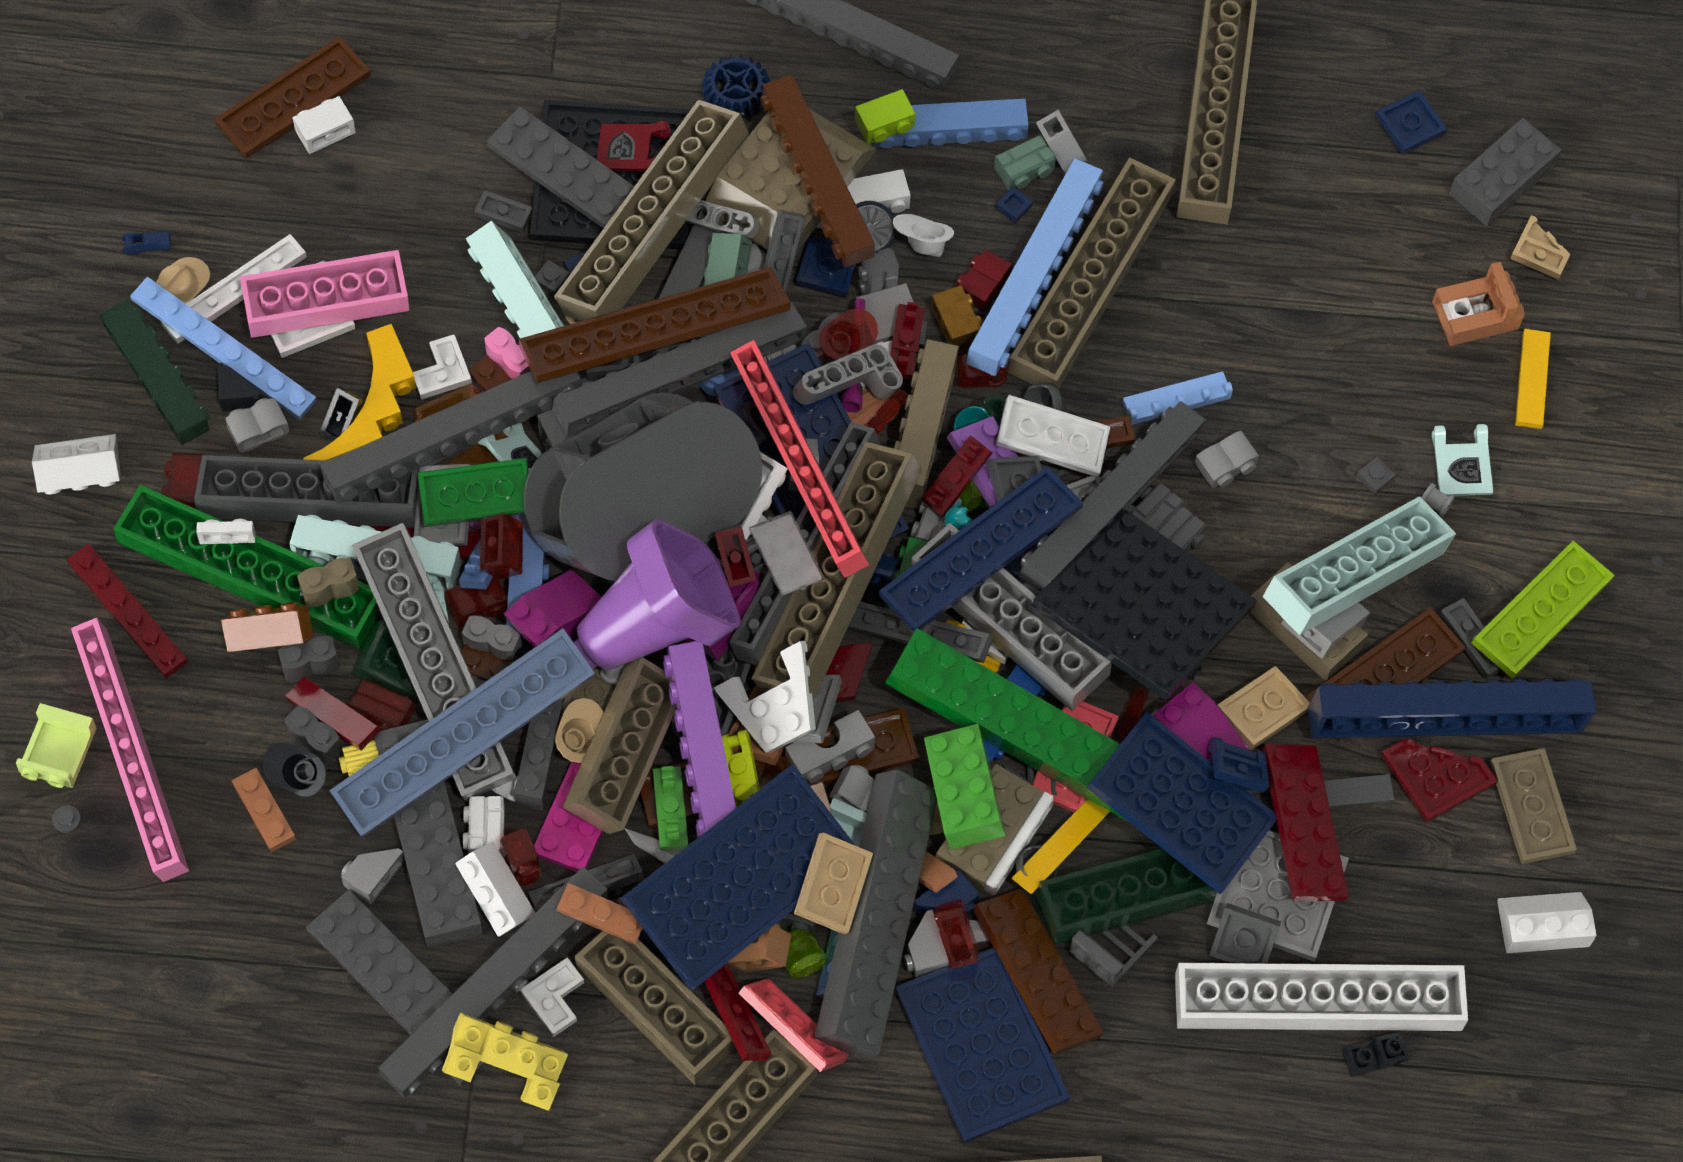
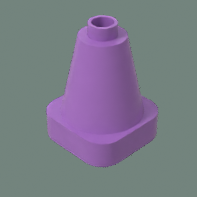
[574,519,740,670]

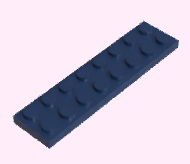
[879,466,1083,632]

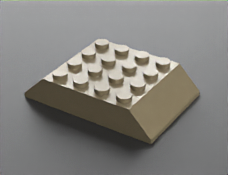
[702,109,876,253]

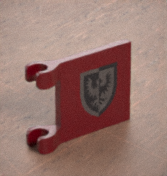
[597,121,671,171]

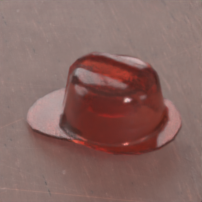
[819,309,878,360]

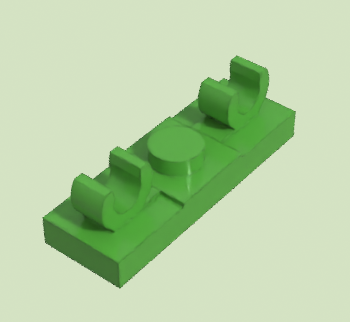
[653,766,688,851]

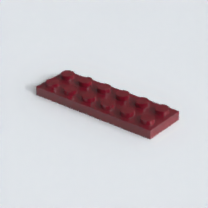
[1262,744,1349,901]

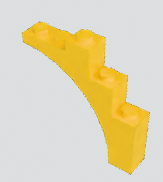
[303,324,416,461]

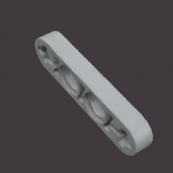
[685,200,760,239]

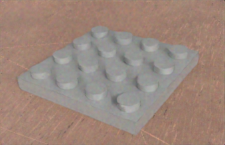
[1207,830,1349,962]

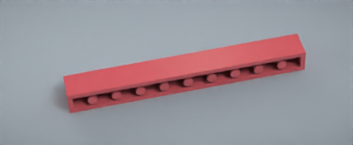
[730,340,869,578]

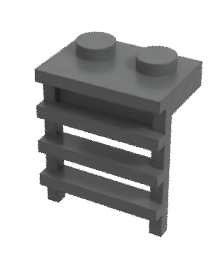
[1070,902,1158,988]

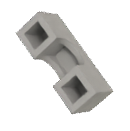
[785,710,875,783]

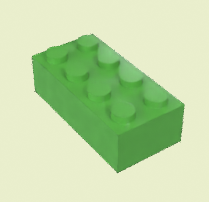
[924,724,1006,850]

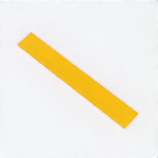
[1012,799,1110,894]

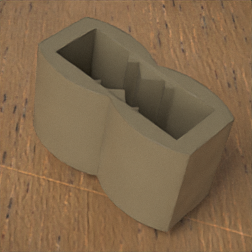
[297,558,359,607]

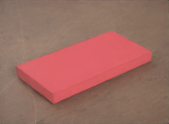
[1032,701,1119,813]
[738,978,849,1072]

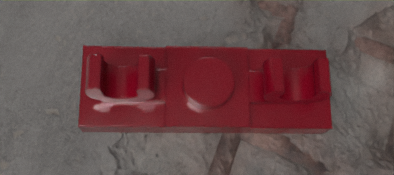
[890,302,925,380]
[921,435,993,517]

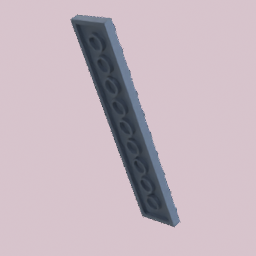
[329,629,596,838]

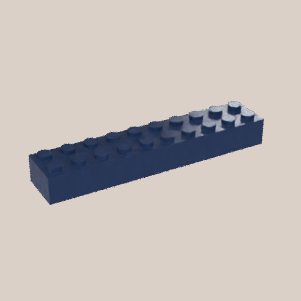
[1308,678,1596,738]

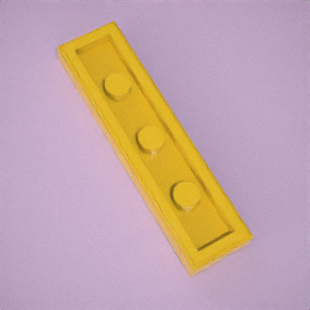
[1515,329,1551,429]

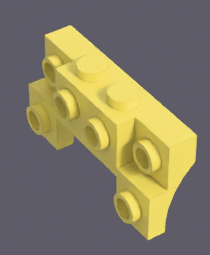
[442,1012,568,1111]

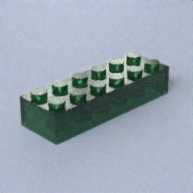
[1036,849,1217,945]

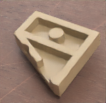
[1511,215,1570,280]

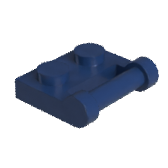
[1208,736,1269,793]

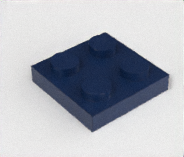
[1375,90,1447,155]
[796,236,857,298]

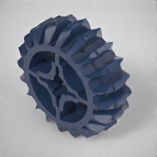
[702,54,771,119]

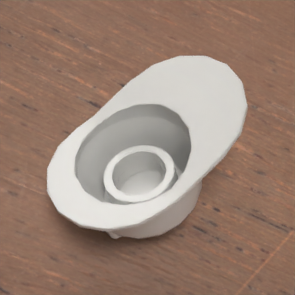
[892,214,954,257]

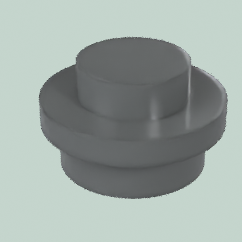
[52,805,81,833]

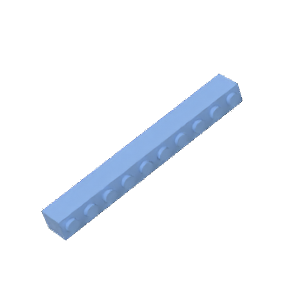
[966,158,1104,376]

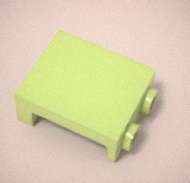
[16,703,97,788]

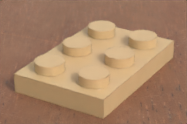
[1217,666,1310,750]
[794,833,873,934]

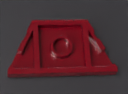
[826,642,872,703]

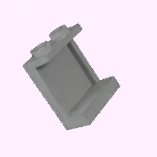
[1281,603,1370,659]

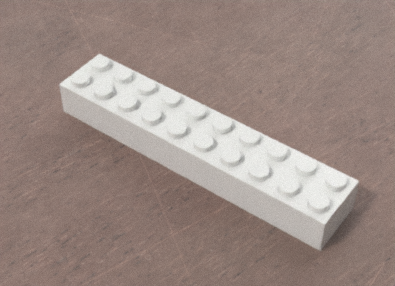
[1175,963,1468,1031]

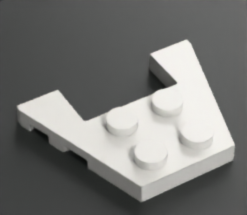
[714,641,816,753]

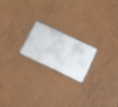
[749,511,824,596]

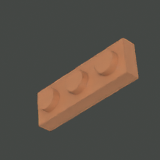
[231,768,296,852]
[556,883,642,945]

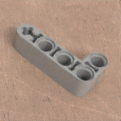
[793,344,903,405]

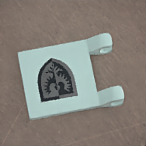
[477,423,542,472]
[1432,424,1493,496]

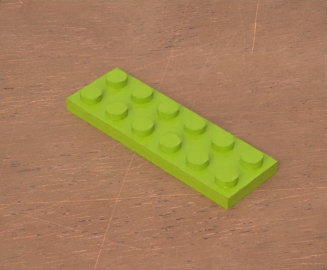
[1471,541,1615,679]

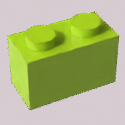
[855,89,915,144]

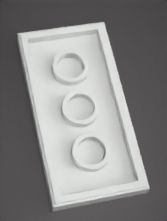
[996,395,1110,477]

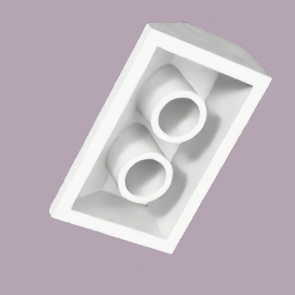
[32,434,120,494]
[1497,892,1597,953]

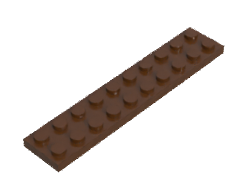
[519,267,791,383]
[640,708,920,829]

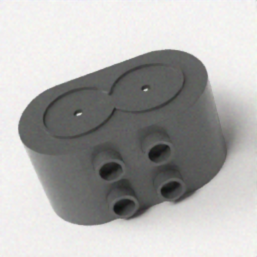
[523,392,762,581]

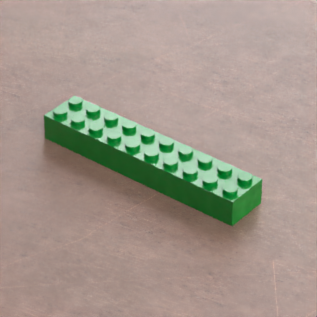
[113,485,381,650]
[885,628,1127,821]

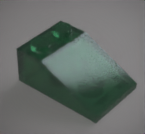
[351,620,421,703]

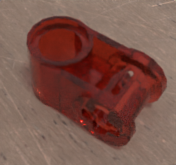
[957,354,1008,388]

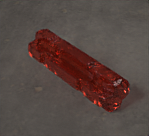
[868,388,908,434]
[1118,688,1148,739]

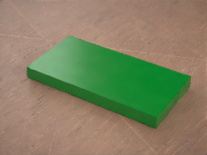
[417,458,529,527]

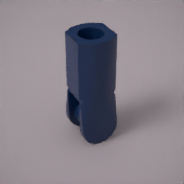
[122,231,171,255]

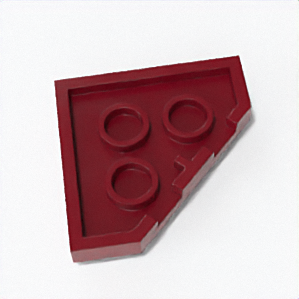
[1381,739,1497,823]

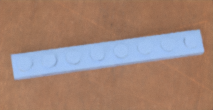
[130,277,316,420]

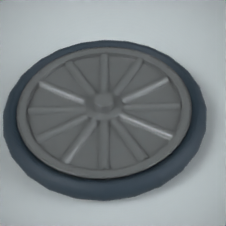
[856,201,896,253]

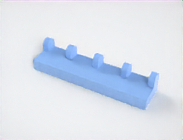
[1122,371,1233,425]

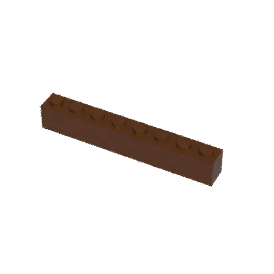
[760,75,875,267]

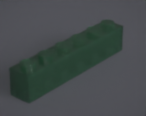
[99,298,210,446]

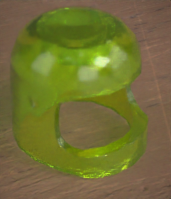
[785,929,828,979]

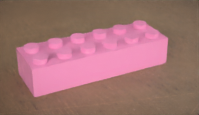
[240,250,409,338]

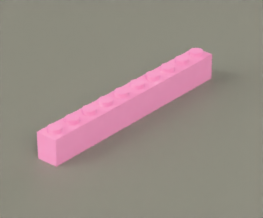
[71,618,189,882]

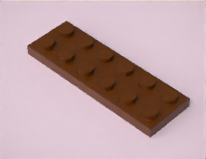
[215,36,371,159]
[1305,607,1466,742]
[973,888,1104,1055]

